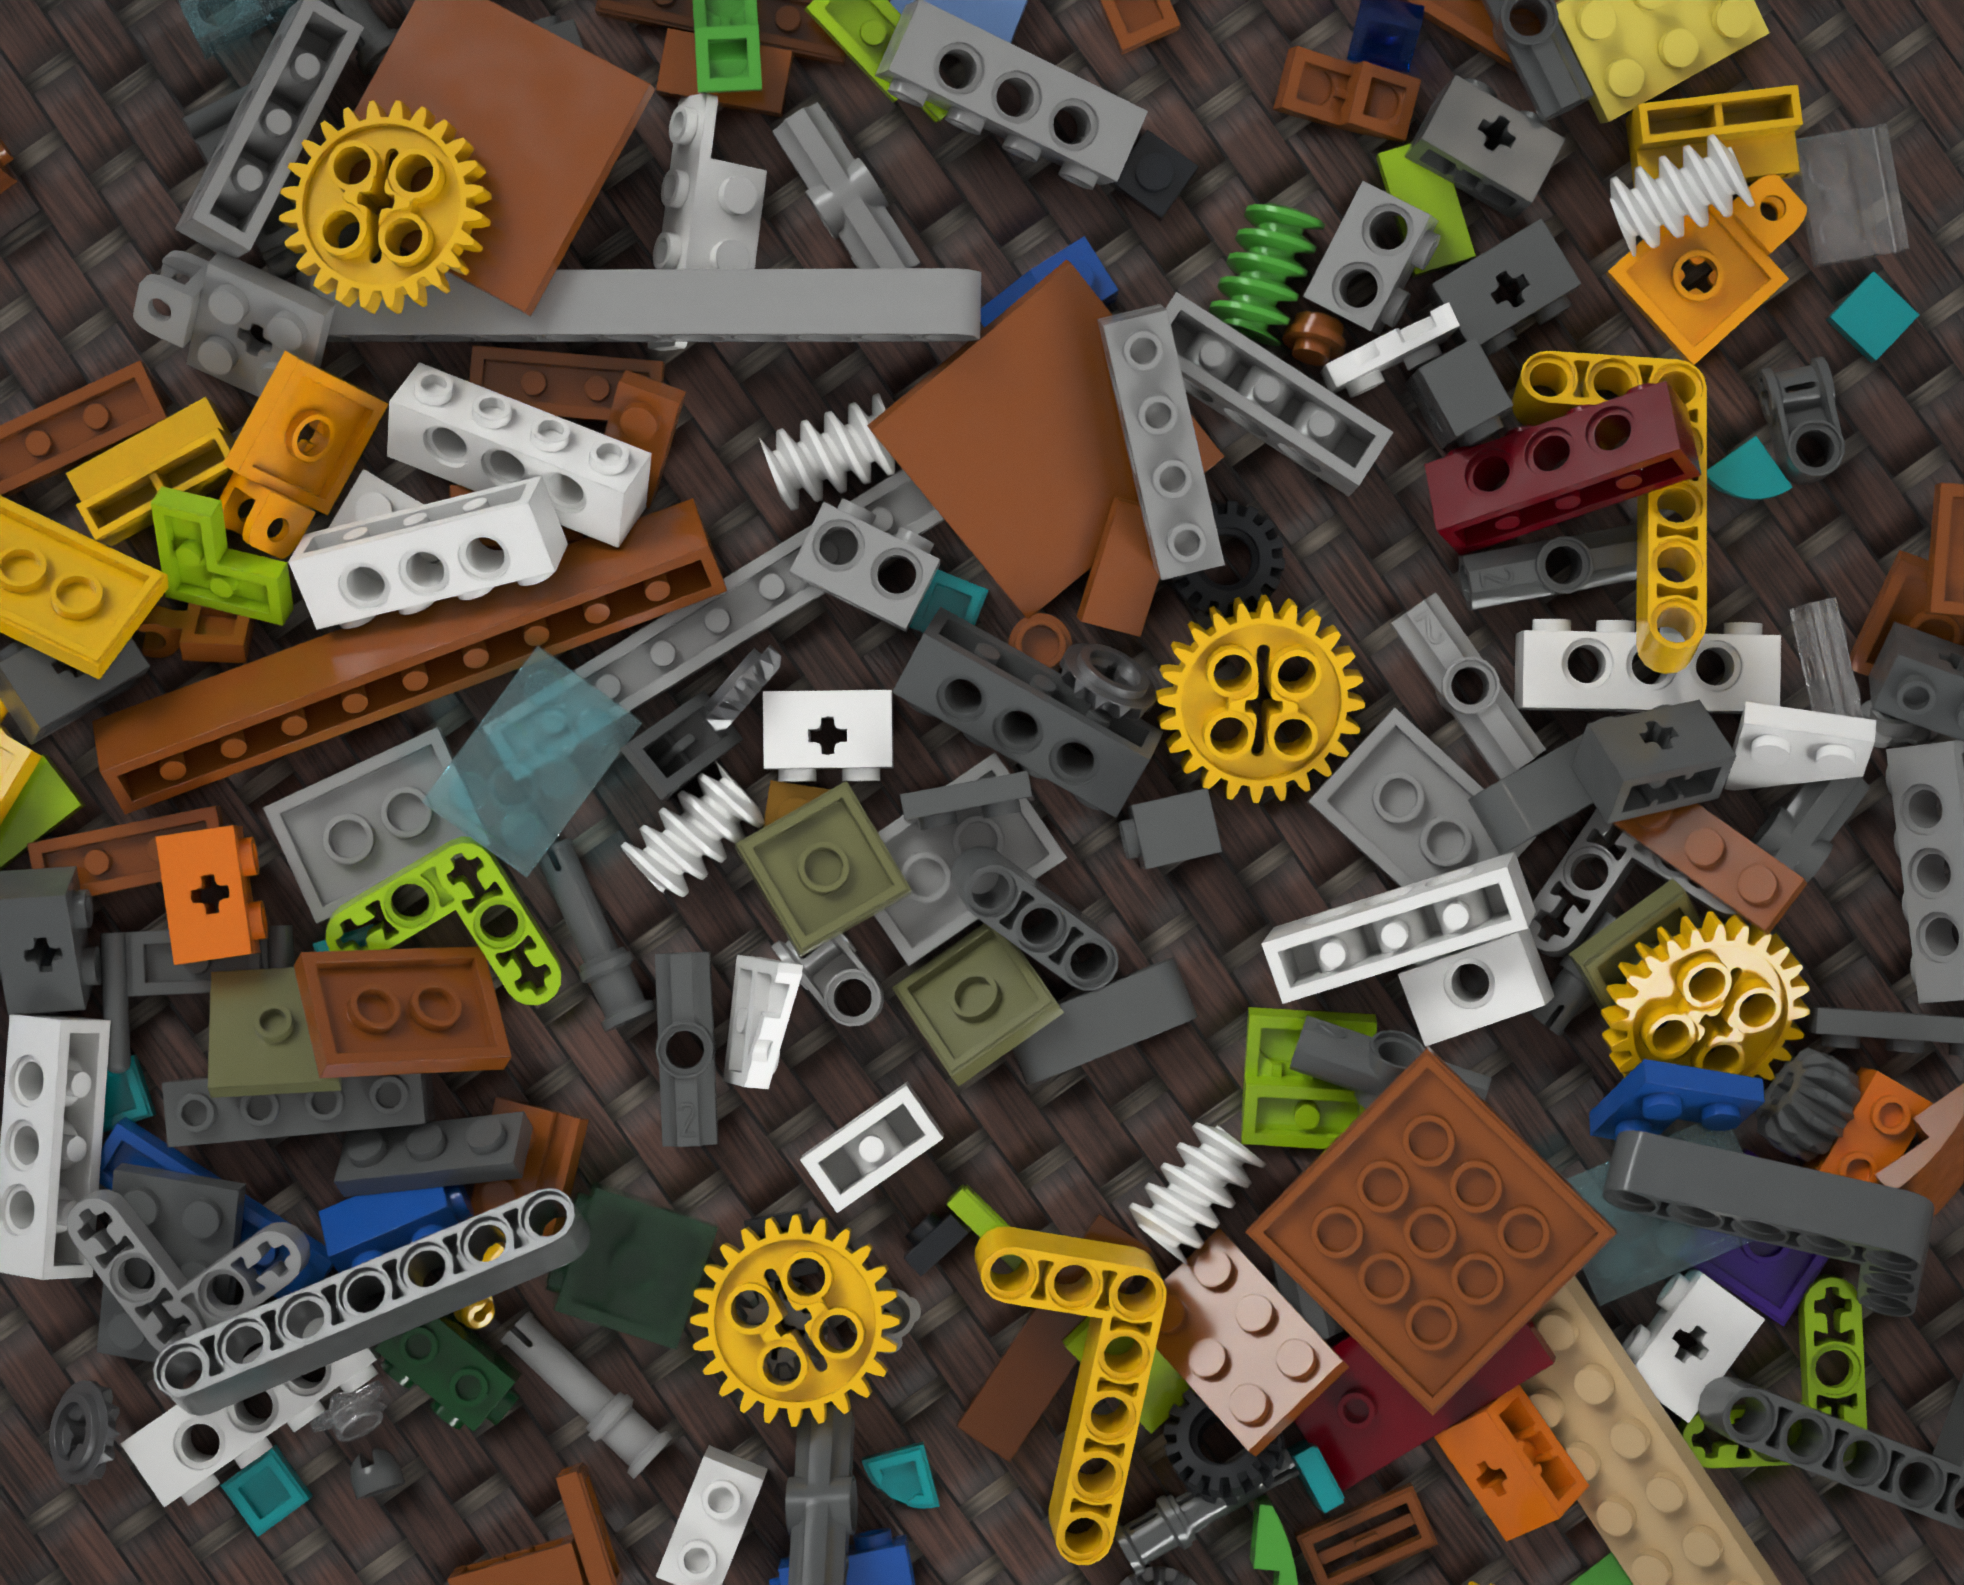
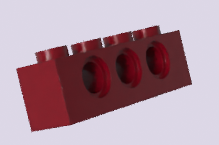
[1424,381,1701,556]

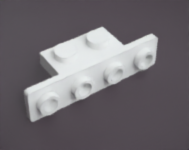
[648,93,767,351]

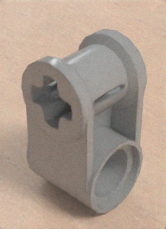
[772,933,884,1027]

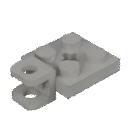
[133,250,336,397]

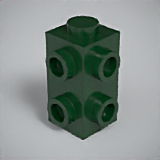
[374,1314,522,1432]

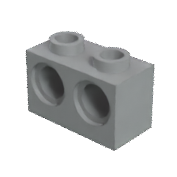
[1303,181,1441,335]
[789,499,940,633]

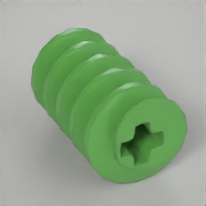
[1208,203,1325,346]

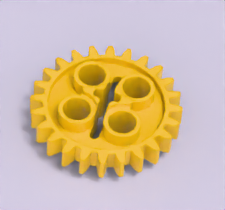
[279,100,492,314]
[1155,595,1365,803]
[1601,911,1810,1081]
[690,1214,901,1427]

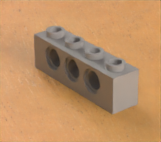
[175,0,364,259]
[875,0,1148,190]
[1166,292,1393,497]
[1097,304,1225,580]
[1886,740,1964,1004]

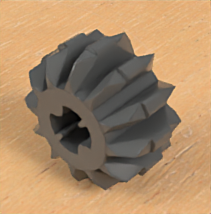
[1756,1047,1861,1162]

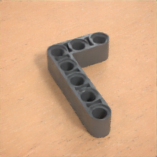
[1602,1130,1935,1317]
[1698,1373,1964,1531]

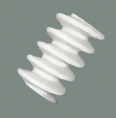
[1610,134,1755,257]
[759,393,895,511]
[620,760,765,897]
[1128,1122,1267,1265]

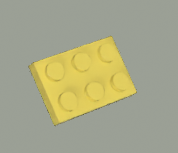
[1556,0,1770,124]

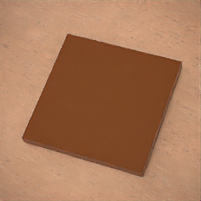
[349,0,655,317]
[867,259,1224,619]
[1245,1046,1617,1416]

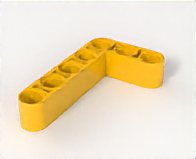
[1512,351,1707,674]
[975,1227,1166,1565]

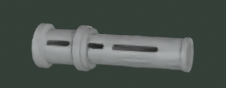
[501,1311,673,1479]

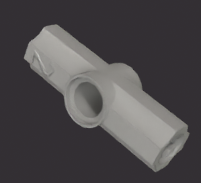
[772,102,921,269]
[1389,592,1546,781]

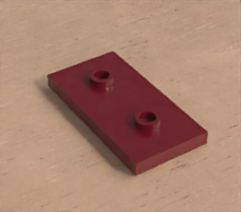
[1294,1319,1556,1492]

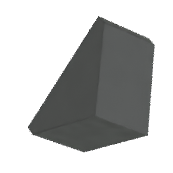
[620,690,743,802]

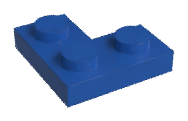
[1589,1059,1765,1141]

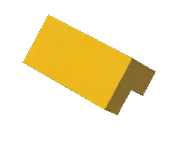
[1625,85,1803,188]
[65,397,235,546]

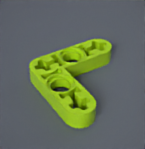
[326,836,561,1005]
[1678,1274,1867,1468]

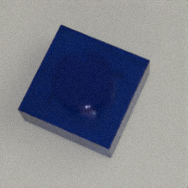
[1347,0,1425,73]

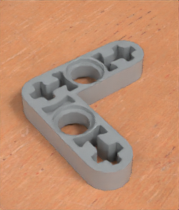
[1529,809,1744,957]
[67,1189,310,1353]

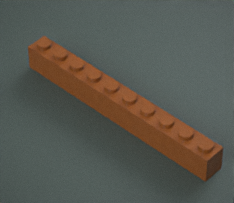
[92,498,727,814]

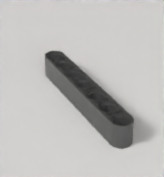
[153,1188,591,1416]

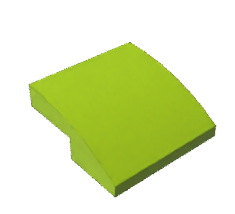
[1241,1007,1377,1149]

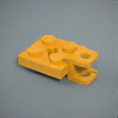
[1605,174,1807,365]
[219,351,389,559]

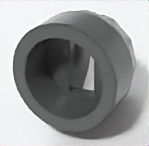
[350,1447,405,1500]

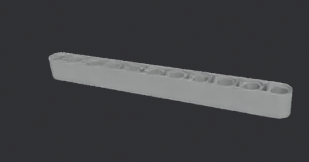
[296,268,982,342]

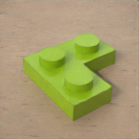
[151,486,293,626]

